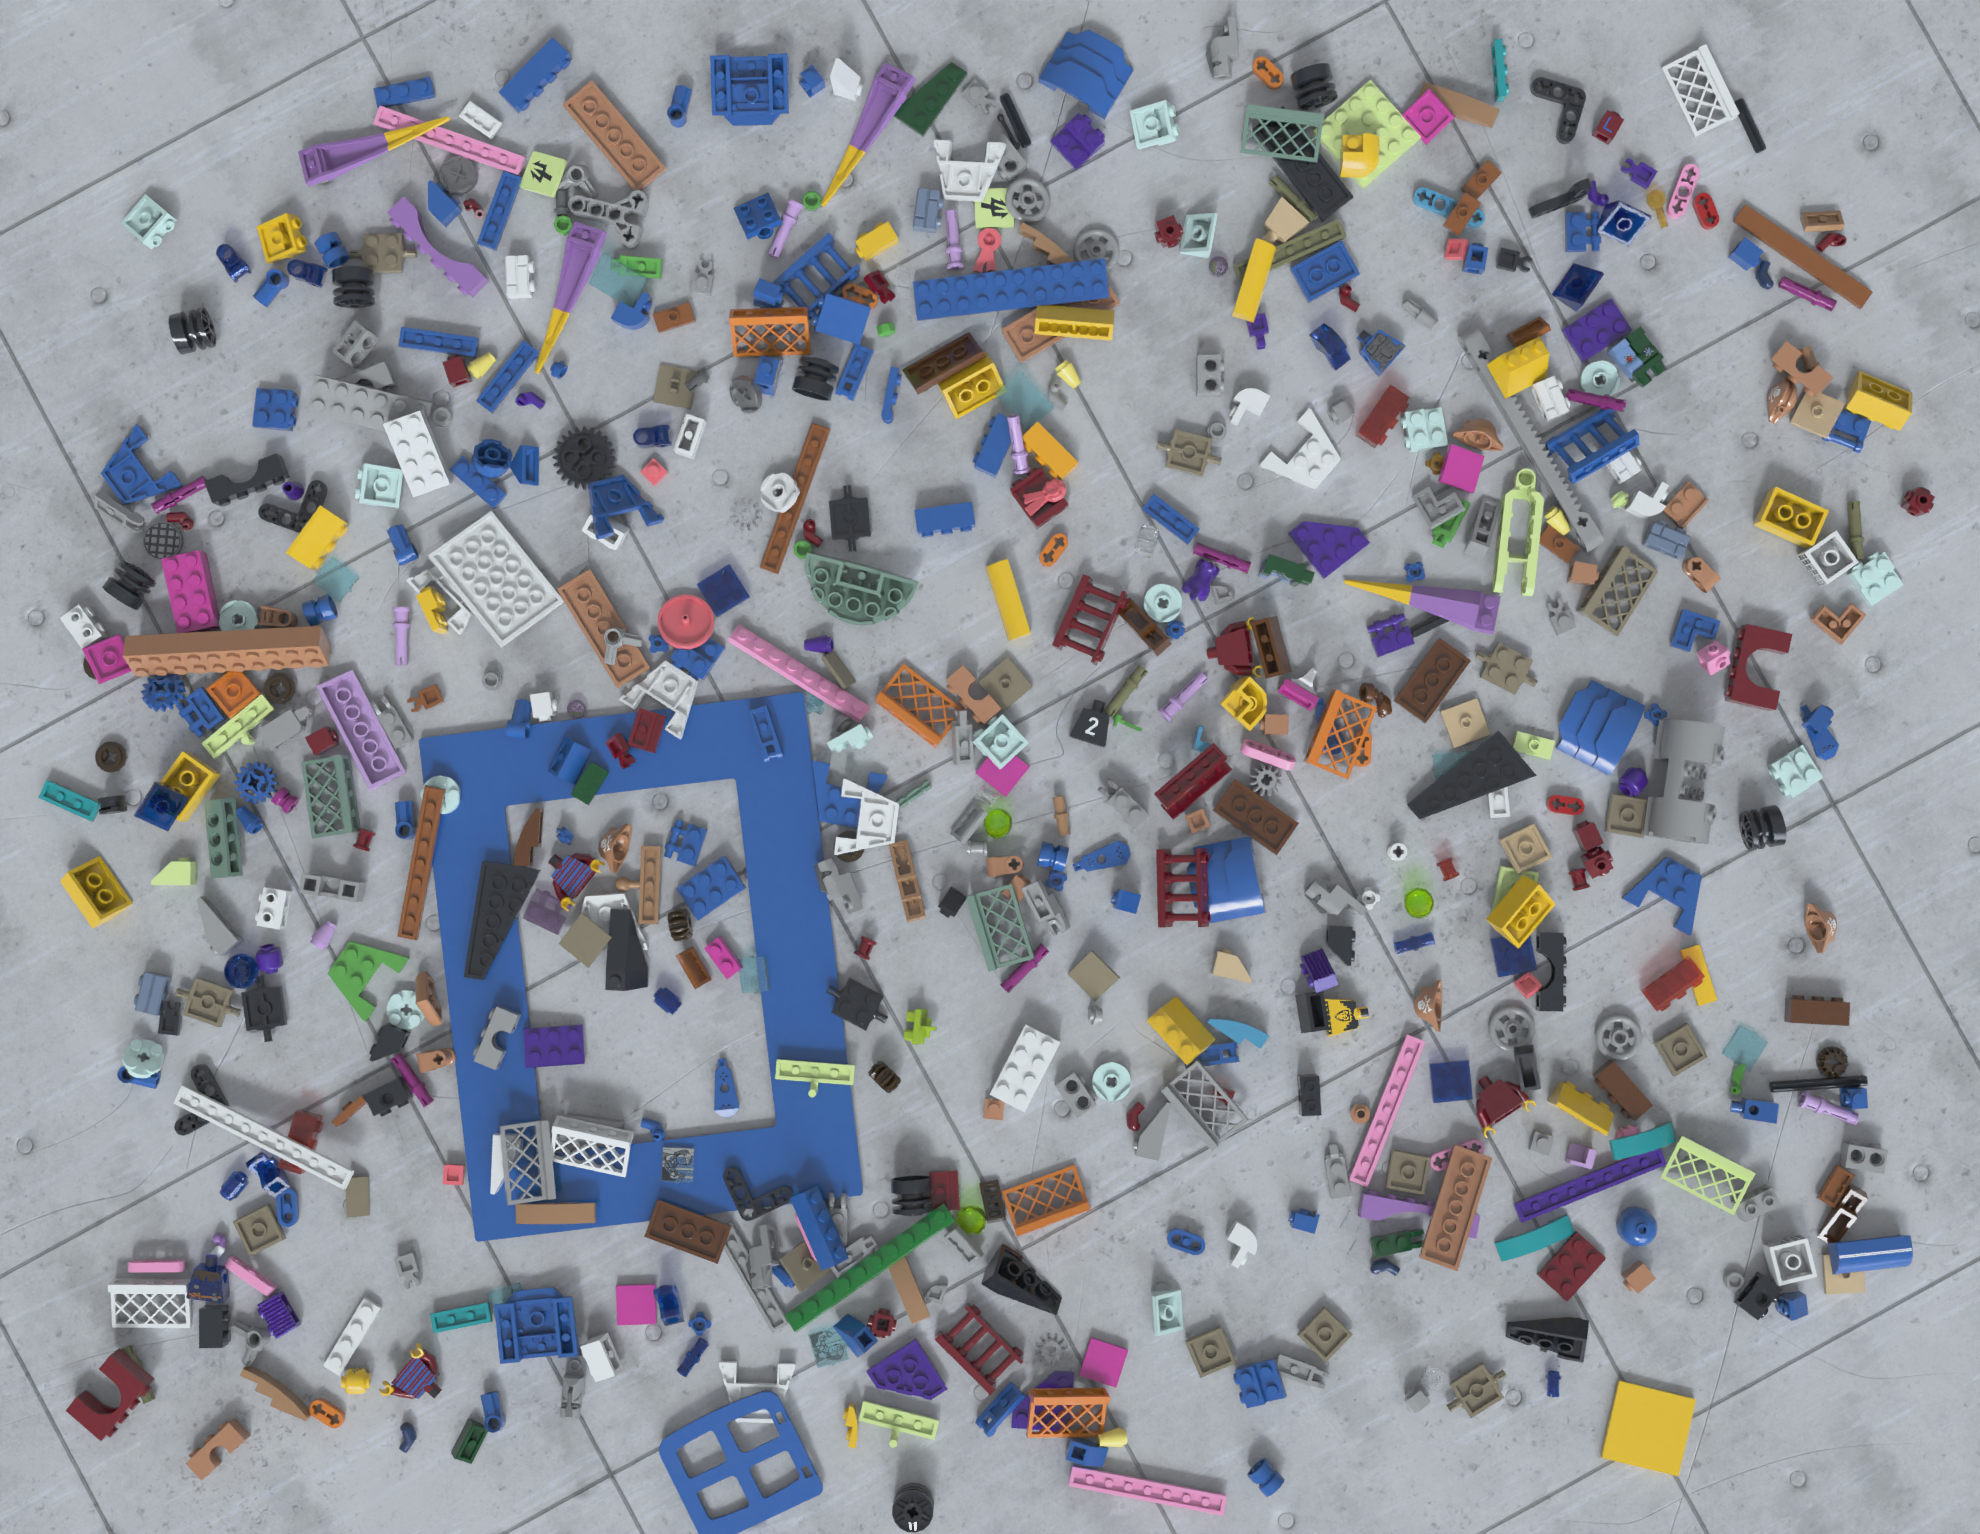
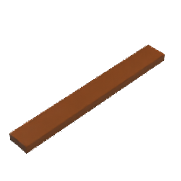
[1733,204,1873,309]
[760,423,830,575]
[397,785,446,940]

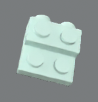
[1130,100,1180,150]
[121,194,177,249]
[1400,407,1448,452]
[354,463,403,509]
[1848,551,1903,607]
[972,714,1029,770]
[827,724,873,752]
[1768,745,1823,798]

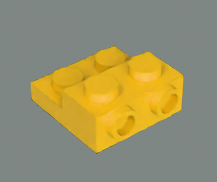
[256,213,307,264]
[416,586,448,634]

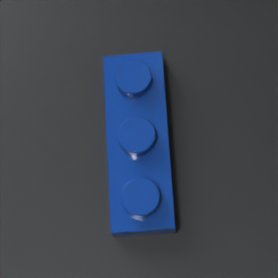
[373,77,435,109]
[450,456,507,509]
[1142,494,1200,545]

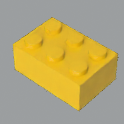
[1753,487,1829,549]
[148,751,221,822]

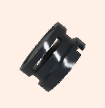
[97,795,128,815]

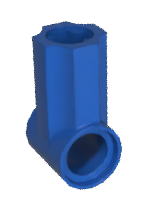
[667,85,692,128]
[253,269,289,307]
[386,524,419,566]
[506,699,532,739]
[395,801,417,840]
[117,1066,161,1089]
[480,1391,506,1433]

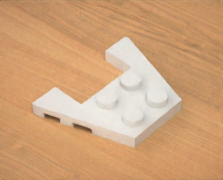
[934,140,1006,202]
[1259,408,1341,489]
[406,566,473,635]
[619,660,698,740]
[834,779,899,855]
[581,892,648,950]
[719,1361,796,1423]

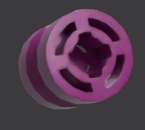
[271,787,299,814]

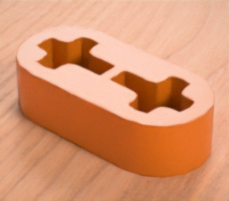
[1252,56,1284,90]
[842,284,878,310]
[1039,533,1068,567]
[1352,730,1372,767]
[309,1398,345,1428]

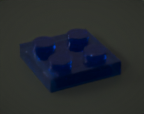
[697,564,751,618]
[1490,936,1537,977]
[1429,1060,1473,1103]

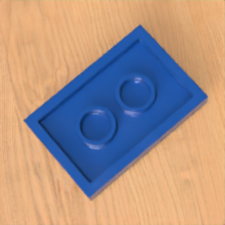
[1290,240,1360,303]
[676,856,747,921]

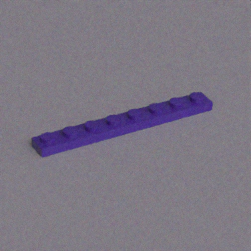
[1513,1148,1667,1223]

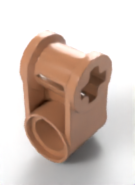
[1682,557,1721,593]
[257,606,298,628]
[986,856,1024,877]
[416,1048,456,1073]

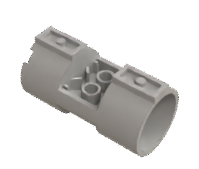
[1643,719,1725,844]

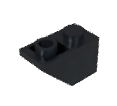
[938,886,967,918]
[1326,925,1356,966]
[369,1023,411,1062]

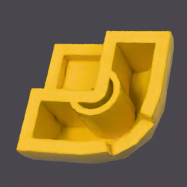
[1340,133,1380,178]
[1219,676,1267,731]

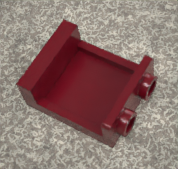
[1010,467,1069,529]

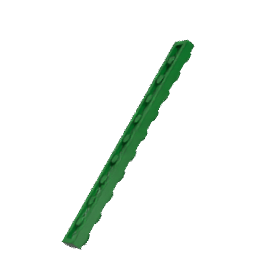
[785,1203,956,1332]

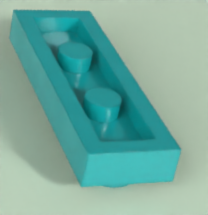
[1491,39,1509,102]
[38,780,100,822]
[430,1301,493,1333]

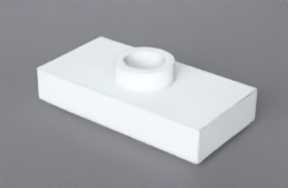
[459,101,502,140]

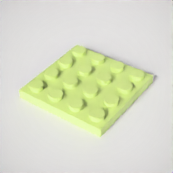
[1312,80,1421,189]

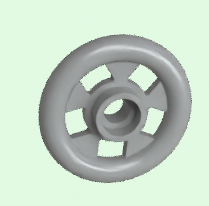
[1005,177,1050,223]
[1073,228,1120,271]
[1489,1005,1535,1052]
[1595,1014,1642,1061]

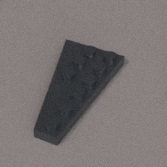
[1407,731,1537,820]
[464,861,541,980]

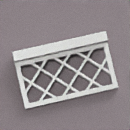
[1661,44,1740,137]
[551,1115,634,1177]
[108,1278,193,1328]

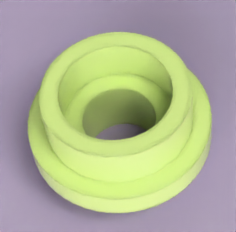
[1610,491,1629,508]

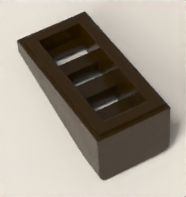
[979,1180,1006,1224]

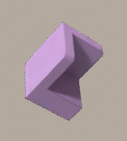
[1565,1143,1597,1170]

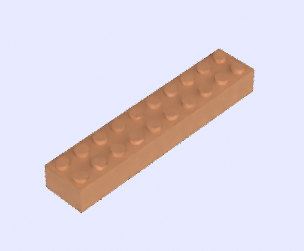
[123,626,331,677]

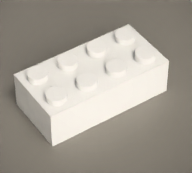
[383,409,453,498]
[990,1023,1060,1112]

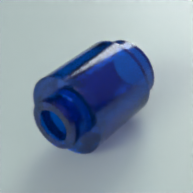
[653,987,683,1015]
[219,1171,249,1201]

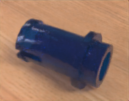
[1545,1371,1562,1397]

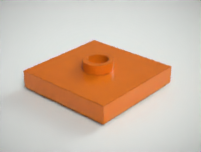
[206,671,261,719]

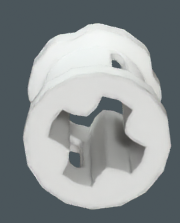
[1387,843,1407,861]

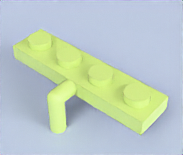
[201,694,276,759]
[775,1059,855,1097]
[858,1400,939,1448]

